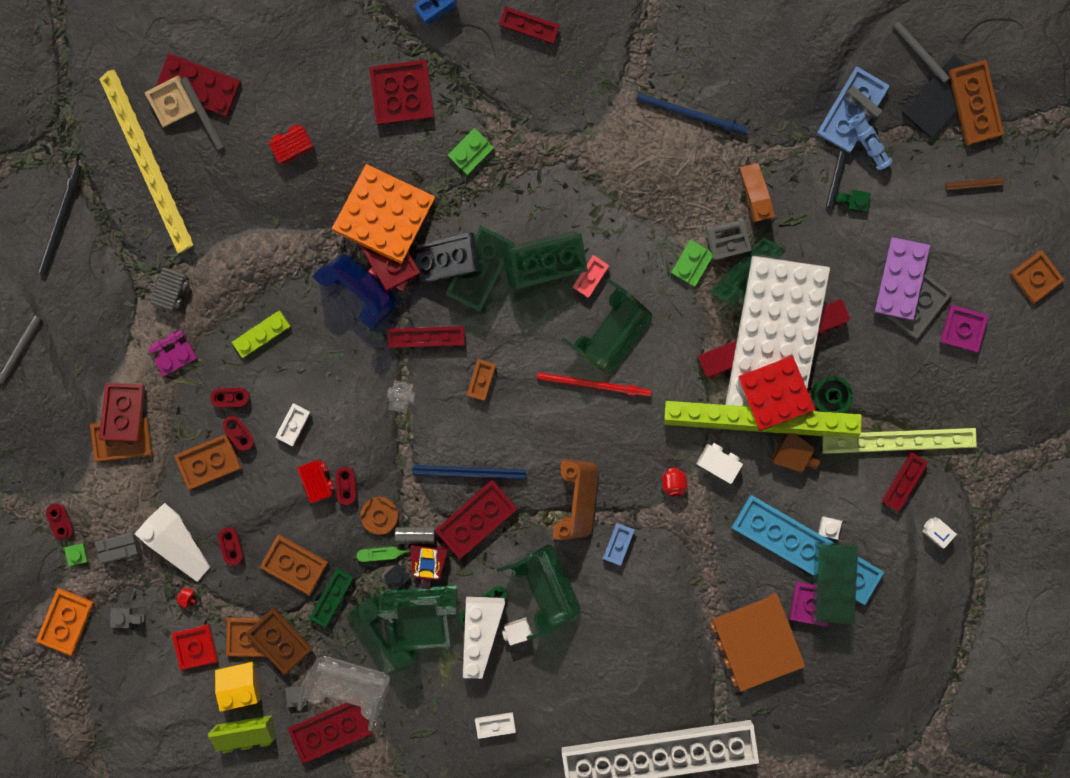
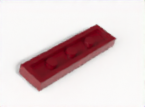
[387,326,465,348]

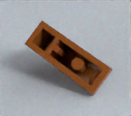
[739,163,775,224]

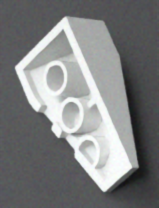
[135,503,210,582]

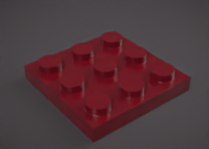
[369,60,434,125]

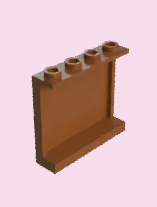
[710,592,805,691]

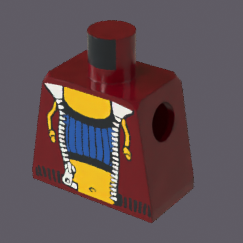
[411,544,448,590]

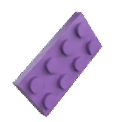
[874,237,930,321]

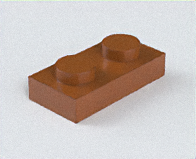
[467,359,496,401]

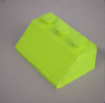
[208,715,276,753]

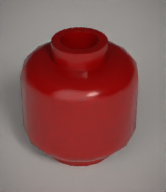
[662,468,688,497]

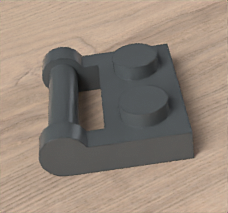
[705,218,752,260]

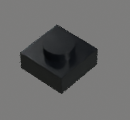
[384,563,411,590]

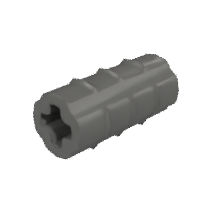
[395,527,435,545]

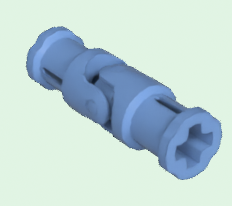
[849,112,893,170]

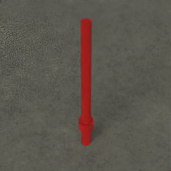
[537,372,651,397]

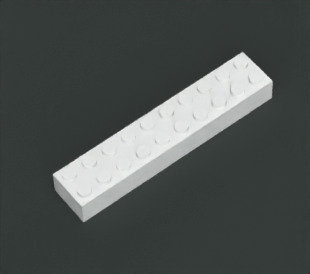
[562,720,759,778]

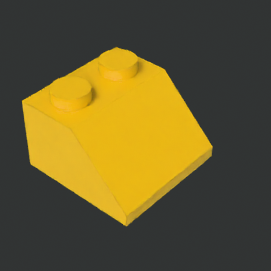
[215,662,261,712]

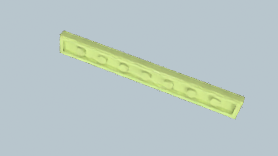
[822,428,977,454]

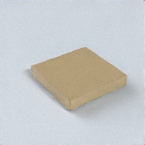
[145,75,196,127]

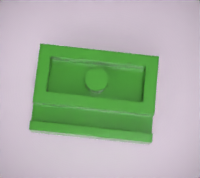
[448,128,494,176]
[671,239,713,287]

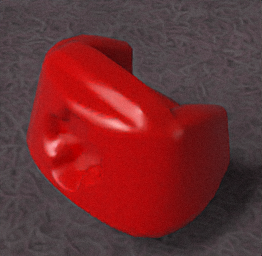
[177,588,196,609]

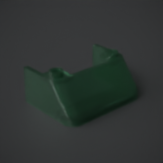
[562,278,652,374]
[497,545,580,640]

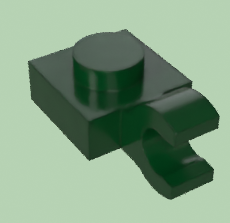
[835,189,871,212]

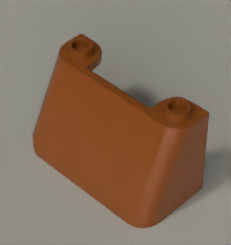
[553,458,598,540]

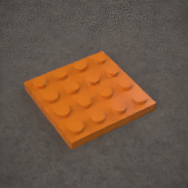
[332,164,435,264]

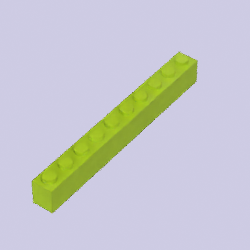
[664,401,861,439]

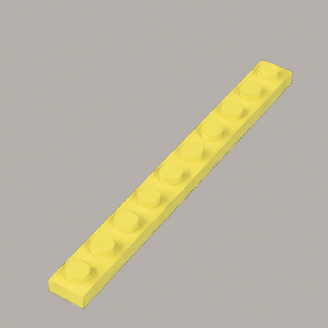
[100,70,193,254]

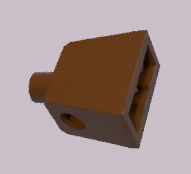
[770,433,820,472]

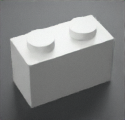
[696,443,743,484]

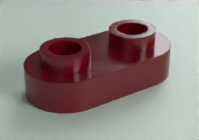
[210,387,250,407]
[223,416,254,451]
[335,466,357,505]
[46,503,74,540]
[218,527,244,565]

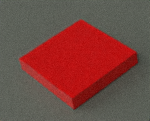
[171,624,219,671]

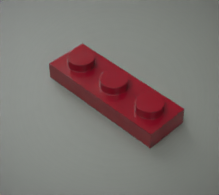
[499,6,560,45]
[881,452,929,512]

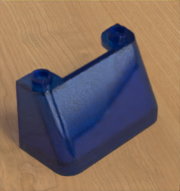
[312,255,397,330]

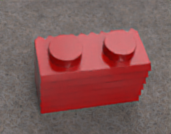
[268,125,315,166]
[297,459,335,503]

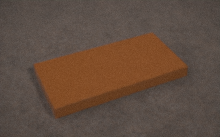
[948,59,1004,145]

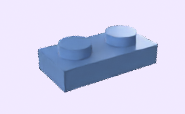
[603,522,634,566]

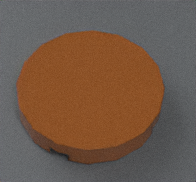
[360,497,399,535]

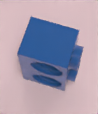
[414,0,458,26]

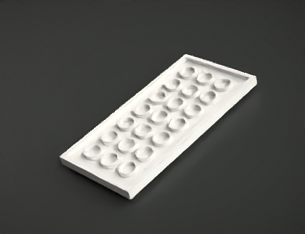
[726,256,830,407]

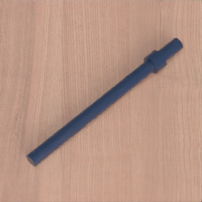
[636,93,748,135]

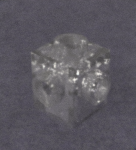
[387,380,416,413]

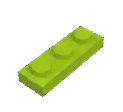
[232,310,291,358]

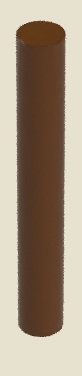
[945,178,1004,191]

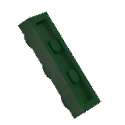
[309,567,354,628]

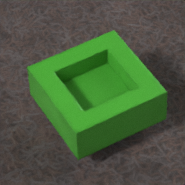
[64,543,89,566]

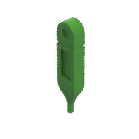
[357,546,409,562]

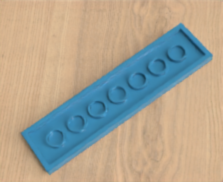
[731,494,884,605]

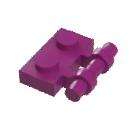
[148,330,198,376]

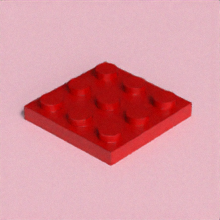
[738,356,815,431]

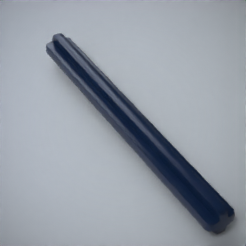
[412,465,526,480]

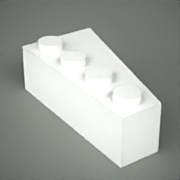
[463,597,505,679]

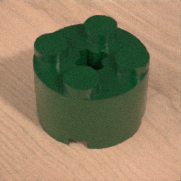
[810,376,853,413]

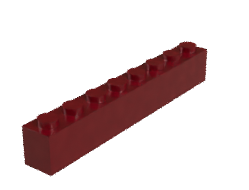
[697,299,850,379]

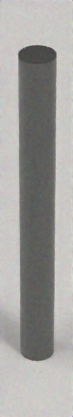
[893,21,950,83]
[180,77,224,150]
[0,315,41,385]

